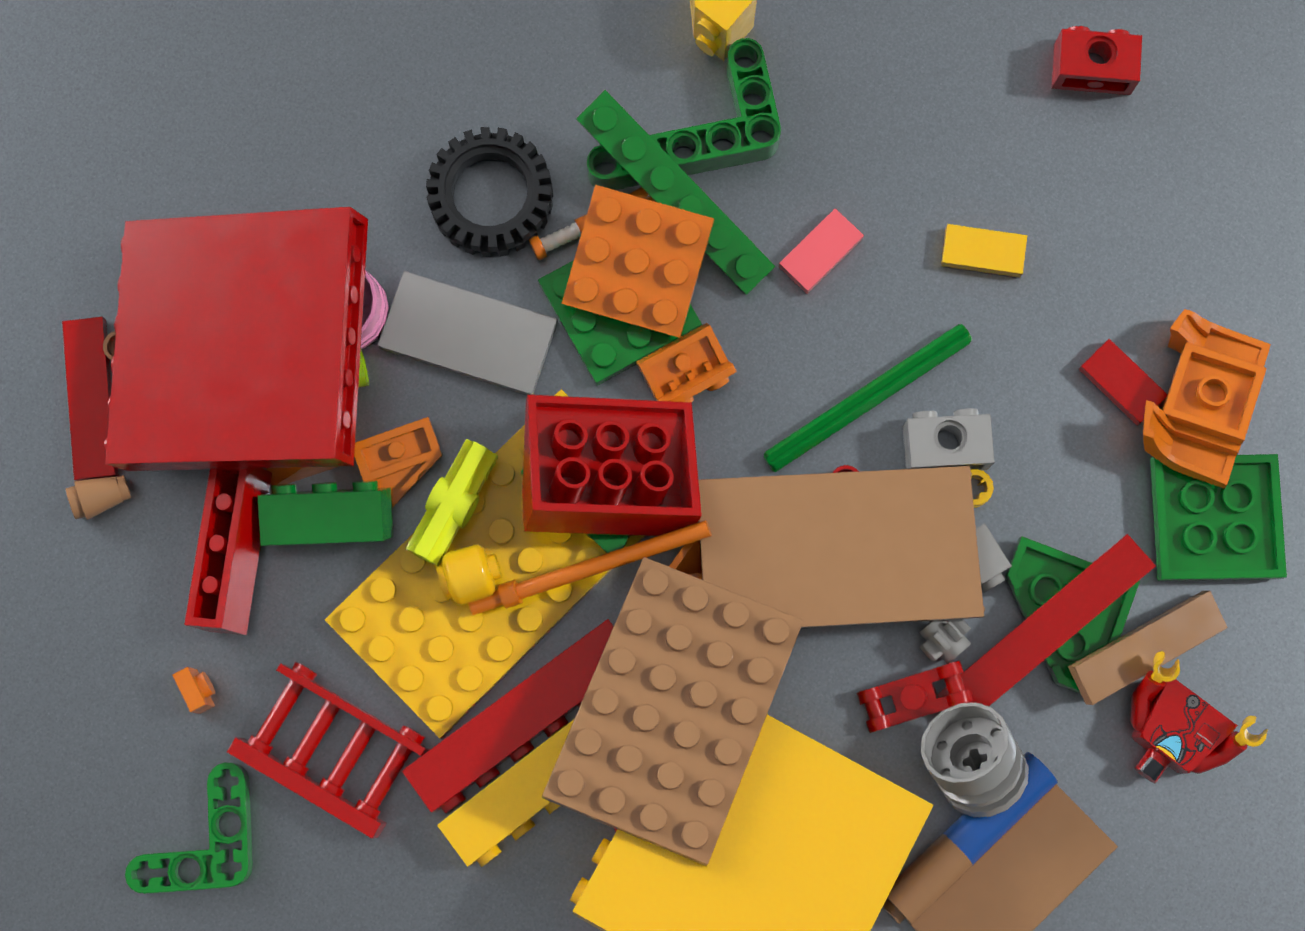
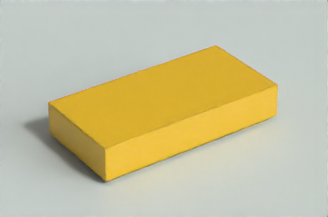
[941,224,1028,278]

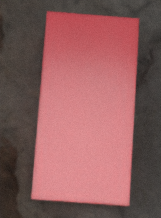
[778,208,864,294]

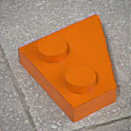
[354,417,443,508]

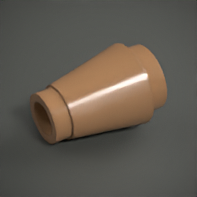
[65,475,131,520]

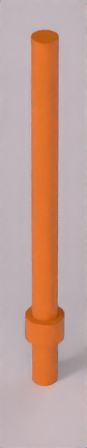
[468,520,712,615]

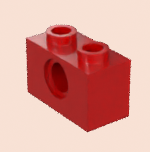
[1052,26,1142,95]

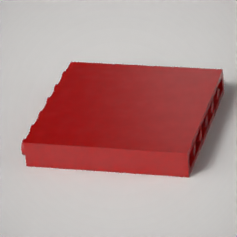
[104,206,368,471]

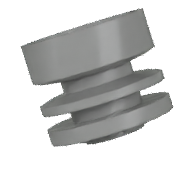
[921,702,1029,817]

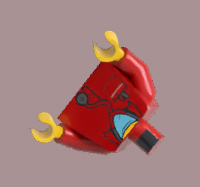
[1130,651,1268,784]

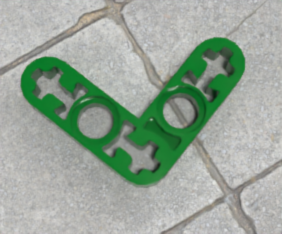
[125,762,253,894]

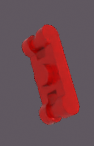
[856,660,973,733]

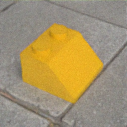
[690,0,757,61]

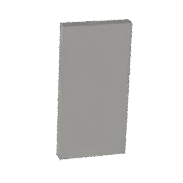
[377,271,558,395]

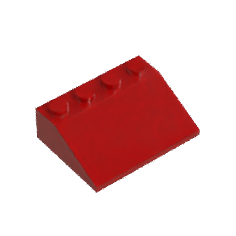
[522,395,702,536]

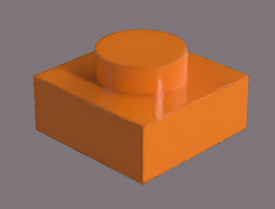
[172,667,215,714]

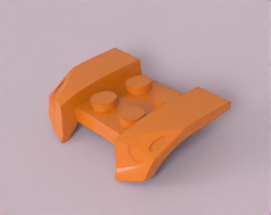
[1143,309,1271,488]

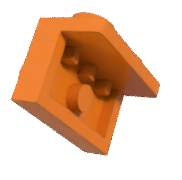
[636,323,737,402]

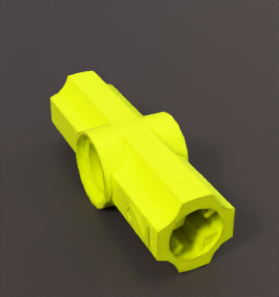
[406,439,498,566]

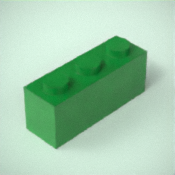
[258,481,393,546]

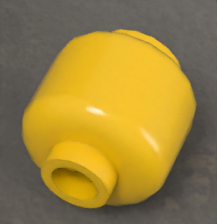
[436,544,502,605]

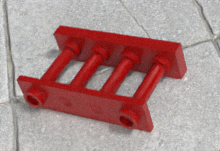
[227,662,430,839]

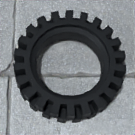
[426,127,553,257]

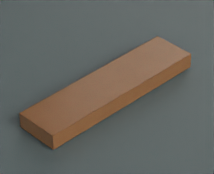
[1068,591,1228,705]

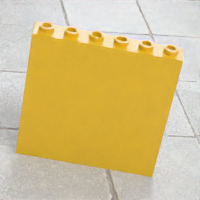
[570,714,934,931]

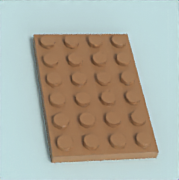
[542,557,804,866]

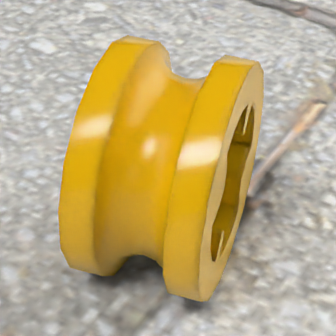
[970,469,994,508]

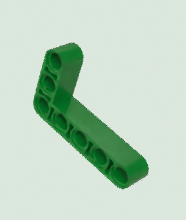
[587,38,781,190]

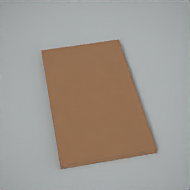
[698,466,985,628]

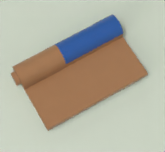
[883,752,1118,931]

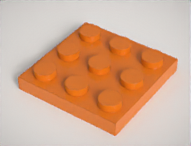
[562,185,714,338]

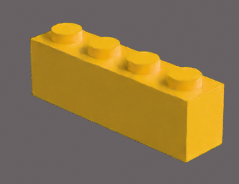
[437,719,574,868]

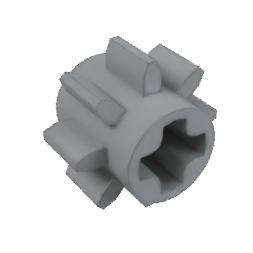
[919,619,971,664]

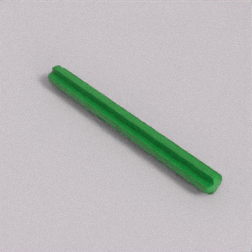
[763,324,972,472]

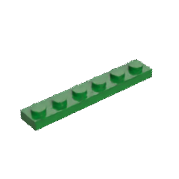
[576,90,776,295]

